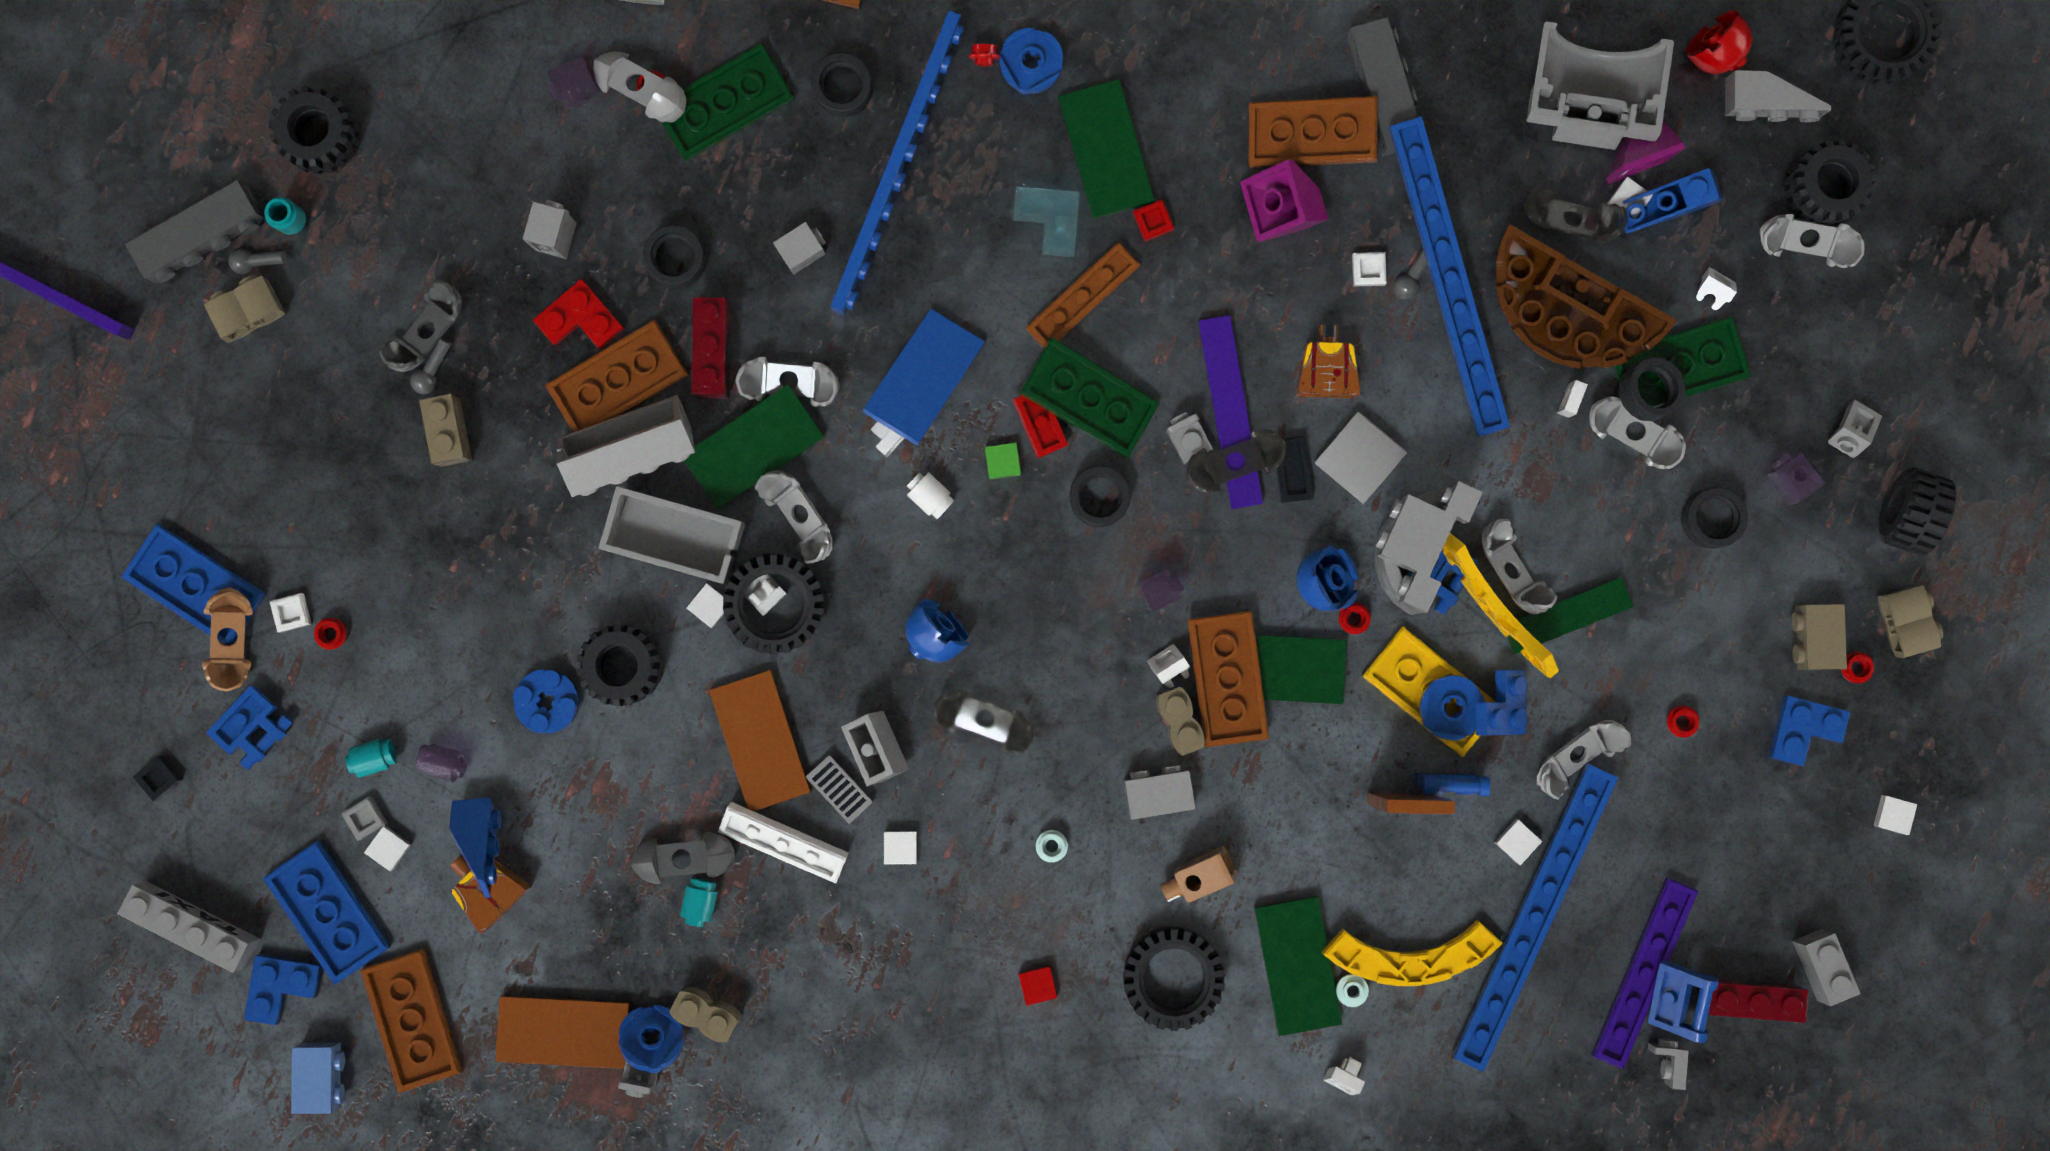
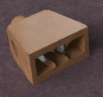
[1161,845,1238,903]

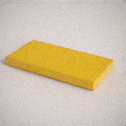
[1362,626,1496,757]

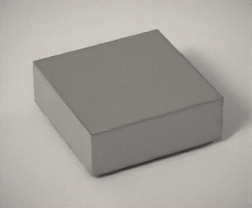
[341,796,388,841]

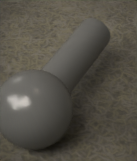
[228,248,288,274]
[1393,250,1428,299]
[410,337,452,394]

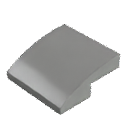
[1315,411,1407,504]

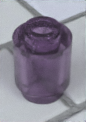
[415,743,467,783]

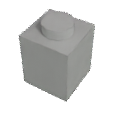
[773,222,826,275]

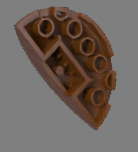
[1495,224,1677,369]

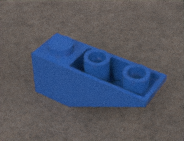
[1617,168,1724,234]
[449,797,502,898]

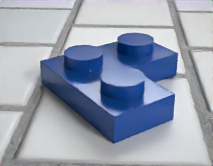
[1476,670,1527,735]
[1769,696,1850,766]
[244,954,322,1025]

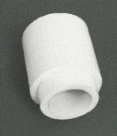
[907,472,954,519]

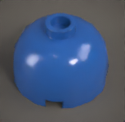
[1296,546,1359,611]
[905,598,969,663]

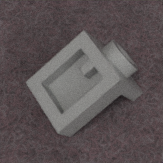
[1828,400,1882,458]
[1166,412,1213,465]
[1648,1038,1688,1090]

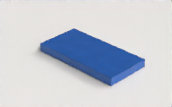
[863,309,985,446]
[121,523,266,645]
[263,841,391,985]

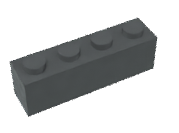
[1347,17,1426,157]
[125,180,266,283]

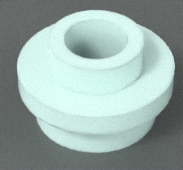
[1036,830,1068,862]
[1336,974,1369,1007]

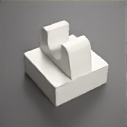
[1696,267,1737,310]
[871,421,905,457]
[744,574,787,616]
[1147,644,1190,688]
[1323,1057,1365,1095]

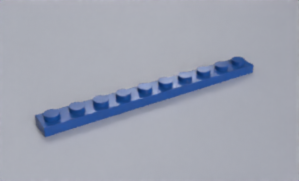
[830,10,965,316]
[1388,116,1510,437]
[1452,764,1618,1072]

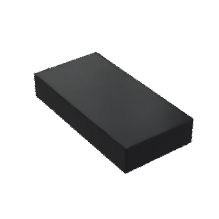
[1272,436,1314,504]

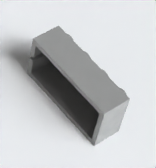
[557,395,695,497]
[598,486,746,585]

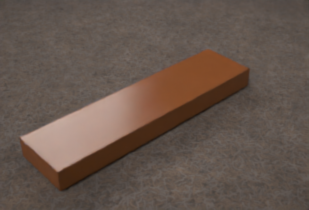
[1025,242,1140,348]

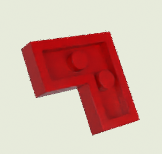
[533,279,624,349]
[1012,395,1068,458]

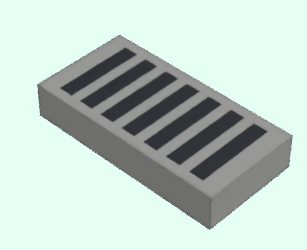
[806,755,873,824]

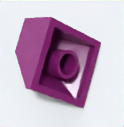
[1606,121,1685,184]
[1240,159,1329,242]

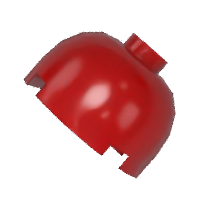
[1686,10,1753,74]

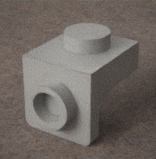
[618,1062,658,1098]

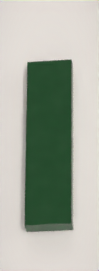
[1506,577,1633,654]

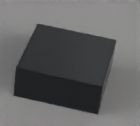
[133,756,182,802]

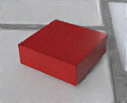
[1132,199,1174,242]
[1018,965,1058,1006]

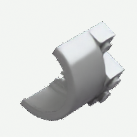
[1526,22,1674,150]
[1374,481,1483,615]

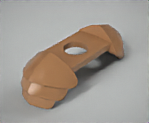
[202,587,253,692]

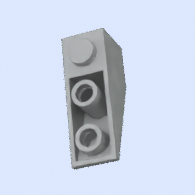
[1725,70,1831,122]

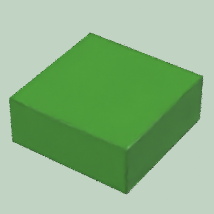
[985,443,1021,480]

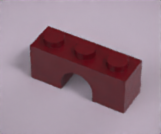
[691,297,730,399]
[1698,979,1808,1023]

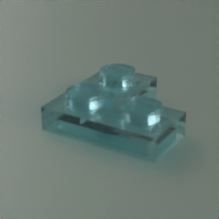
[1013,187,1080,257]

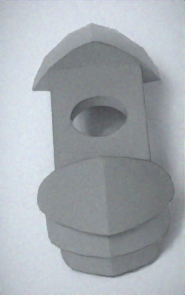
[593,51,687,123]
[1760,214,1865,268]
[735,357,840,407]
[1590,397,1686,469]
[755,470,832,564]
[1482,519,1557,614]
[1537,720,1631,800]

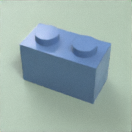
[291,1042,345,1114]

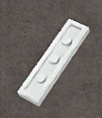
[718,802,849,883]

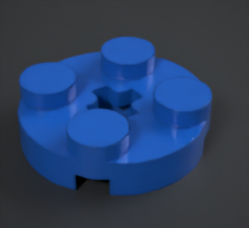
[1000,28,1063,95]
[513,669,580,733]
[1419,676,1485,740]
[618,1005,684,1073]

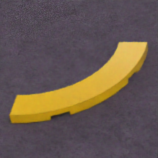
[1442,533,1559,679]
[1321,920,1503,986]

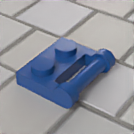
[1415,773,1491,796]
[1648,960,1719,1043]

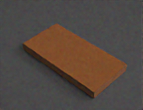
[1249,96,1378,168]
[545,319,689,432]
[1187,611,1269,748]
[709,670,811,811]
[1367,793,1455,814]
[360,948,463,1094]
[495,995,631,1069]

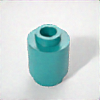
[264,197,306,235]
[345,738,397,778]
[680,877,718,927]

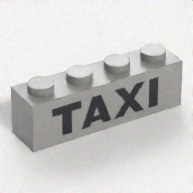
[117,881,261,973]

